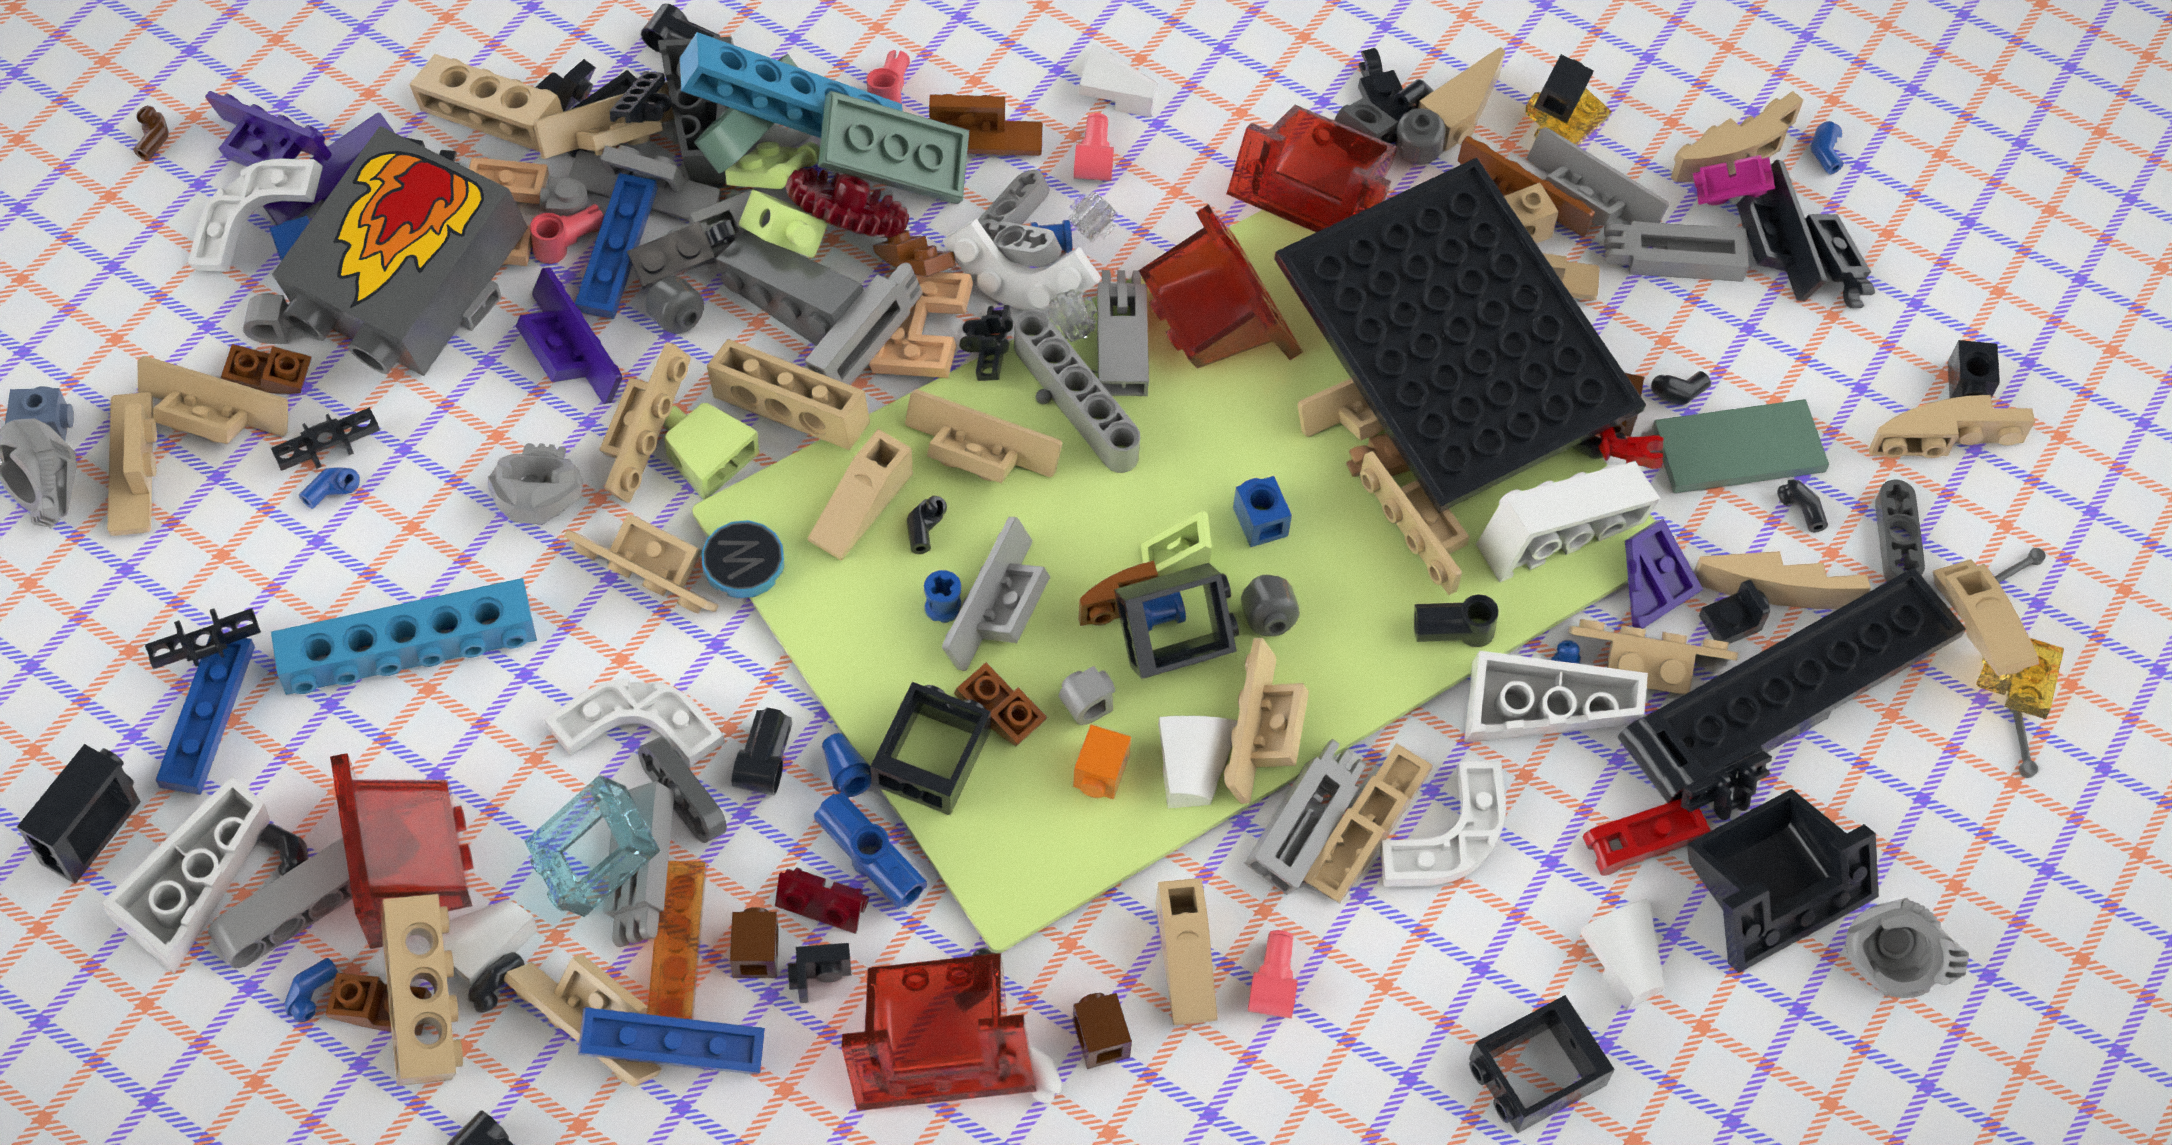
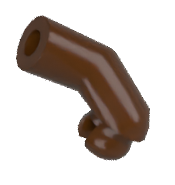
[133,105,169,161]

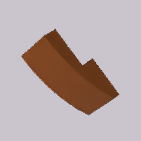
[872,230,956,276]
[221,344,312,394]
[1078,561,1158,626]
[954,662,1048,747]
[325,973,432,1036]

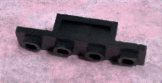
[1736,160,1827,302]

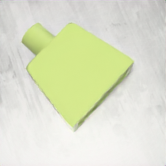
[738,189,828,258]
[663,403,760,500]

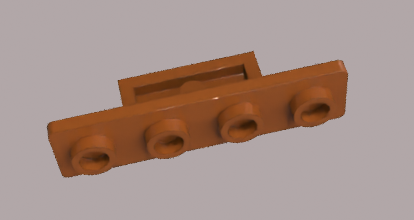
[928,94,1043,156]
[1457,136,1595,237]

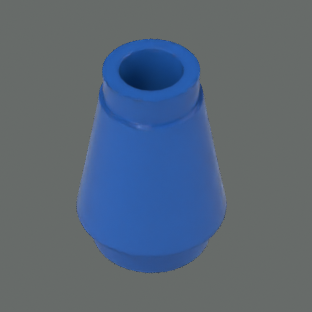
[822,733,871,797]

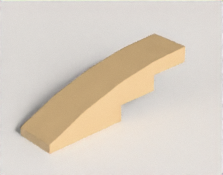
[1694,551,1871,609]
[1303,743,1433,904]

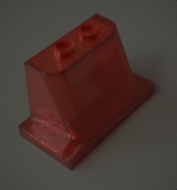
[1226,104,1398,232]
[1138,204,1303,369]
[330,753,474,949]
[841,953,1036,1111]

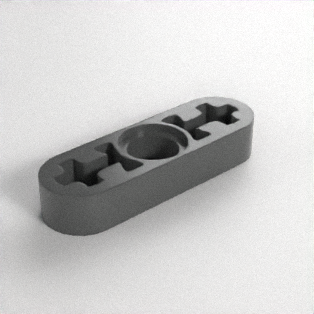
[1875,479,1925,582]
[638,737,727,843]

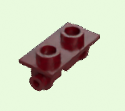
[775,867,869,934]

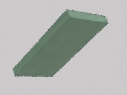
[818,91,969,204]
[1652,399,1829,493]

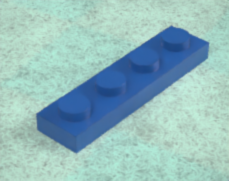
[575,173,658,319]
[155,636,255,795]
[578,1007,765,1075]

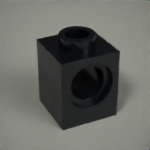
[1533,54,1594,124]
[1948,340,2000,399]

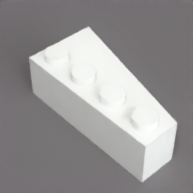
[1476,461,1660,582]
[1464,651,1648,743]
[102,776,270,974]

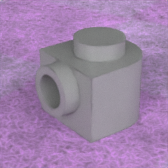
[540,177,589,217]
[243,293,295,344]
[1059,666,1115,725]

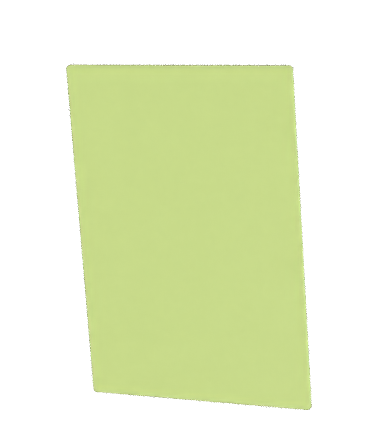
[692,167,1656,954]

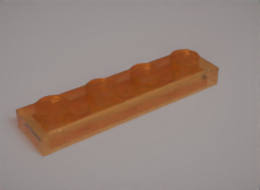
[647,861,707,1020]

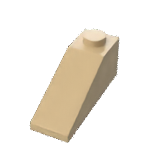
[1418,46,1505,152]

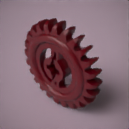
[785,168,909,238]

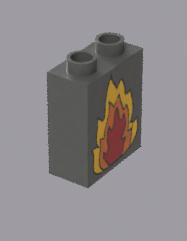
[272,126,528,376]

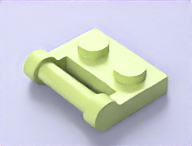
[725,142,820,189]

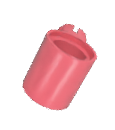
[866,50,910,104]
[1074,113,1114,181]
[530,204,604,264]
[1248,930,1298,1019]

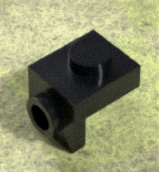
[535,59,596,112]

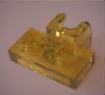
[1525,88,1612,146]
[1976,638,2064,719]

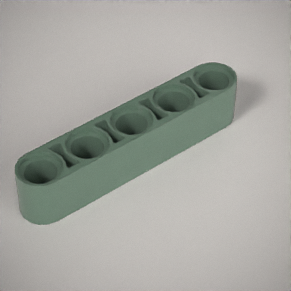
[694,54,799,174]

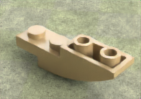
[1671,91,1804,183]
[1869,395,2035,458]
[1932,559,2039,676]

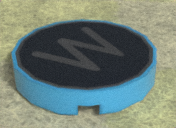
[702,520,784,598]

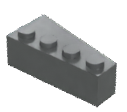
[658,36,734,185]
[716,230,864,346]

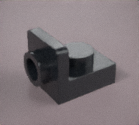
[1699,579,1770,645]
[788,943,852,1003]

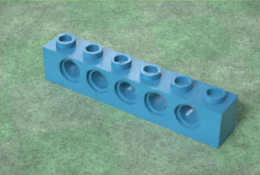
[680,32,903,138]
[271,578,537,695]

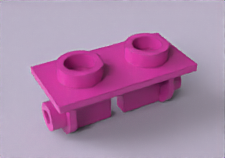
[1693,155,1775,205]

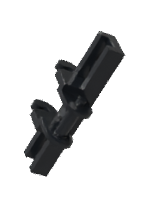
[609,71,672,123]
[959,305,1013,381]
[271,407,380,471]
[144,608,261,669]
[1681,751,1772,820]

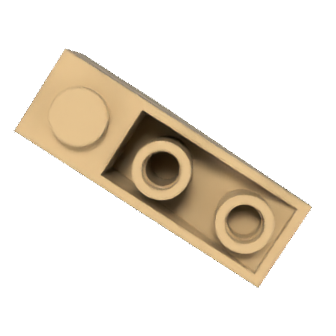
[808,429,913,561]
[1155,878,1218,1026]

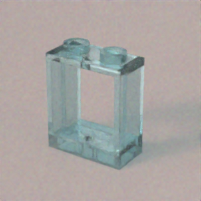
[524,775,661,917]

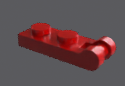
[1582,797,1711,876]

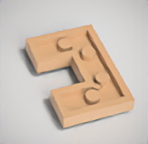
[469,157,549,266]
[869,272,973,378]

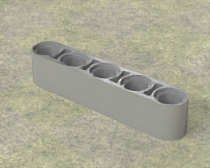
[1014,309,1140,473]
[208,811,419,968]

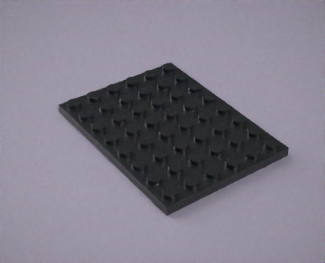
[1274,157,1646,513]

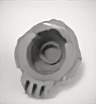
[0,418,77,529]
[488,443,583,525]
[1845,897,1969,998]

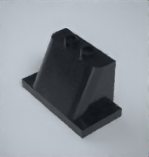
[1687,789,1879,973]

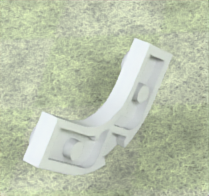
[188,159,323,272]
[942,219,1102,310]
[544,678,725,767]
[1380,760,1506,887]

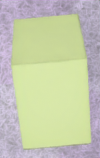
[1141,511,1212,577]

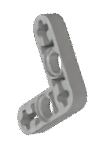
[978,170,1062,267]

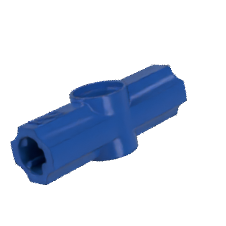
[814,792,927,910]

